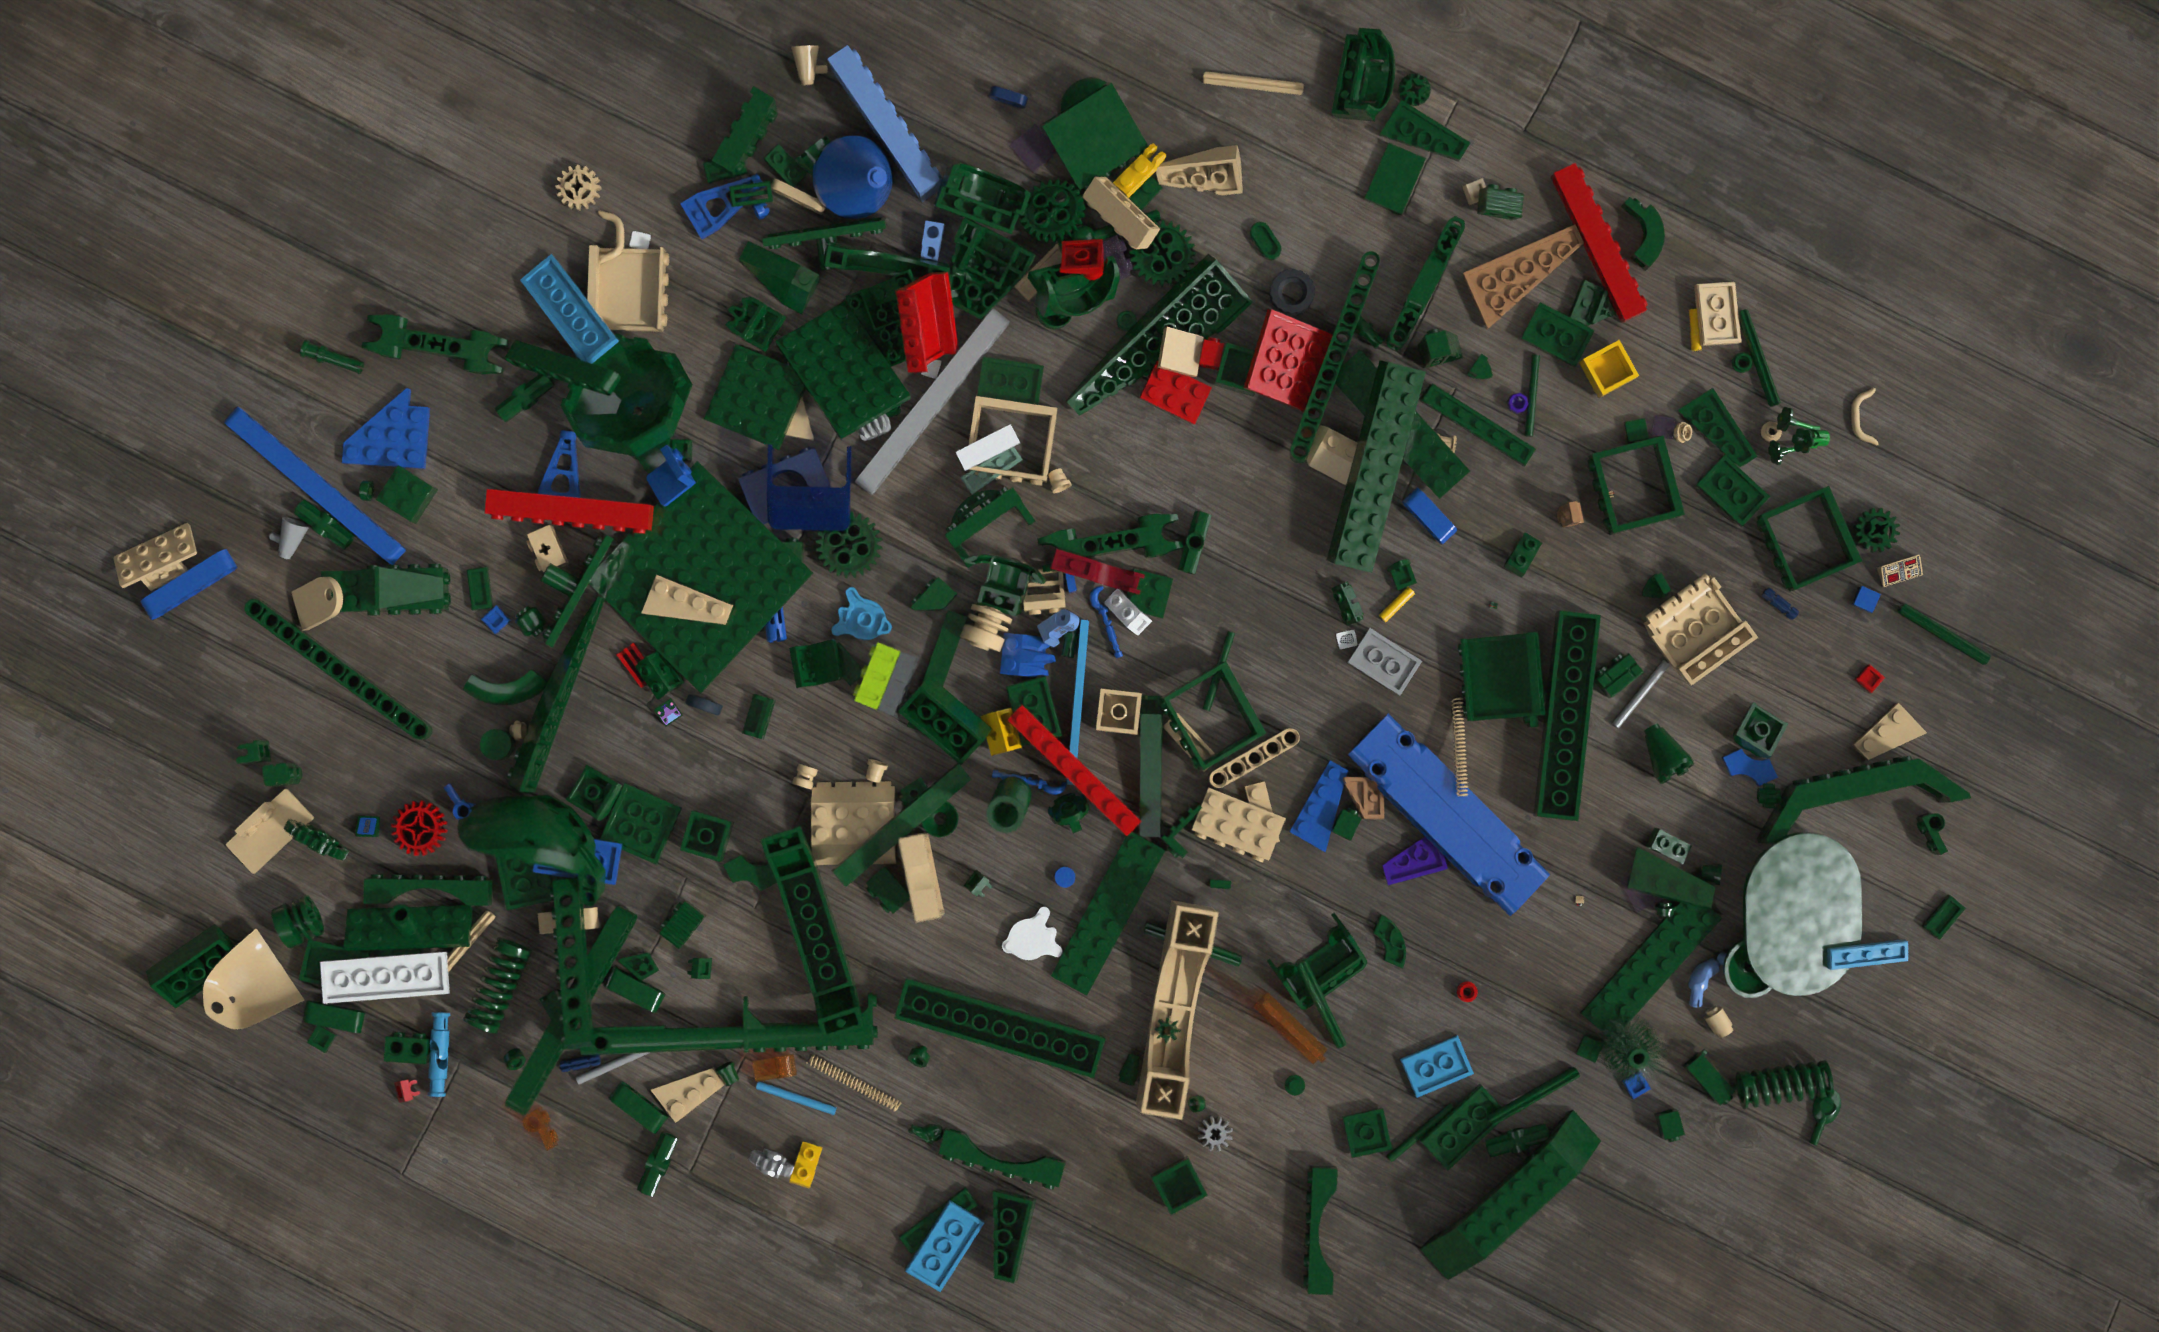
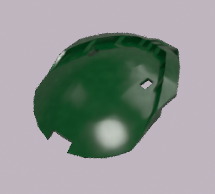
[457,795,606,906]

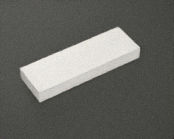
[956,424,1020,471]

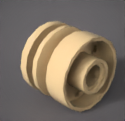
[960,604,1012,652]

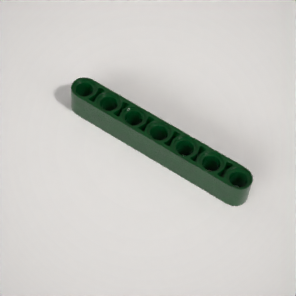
[504,340,621,396]

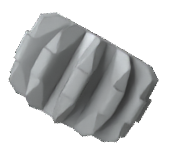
[857,414,891,441]
[1198,1116,1233,1151]

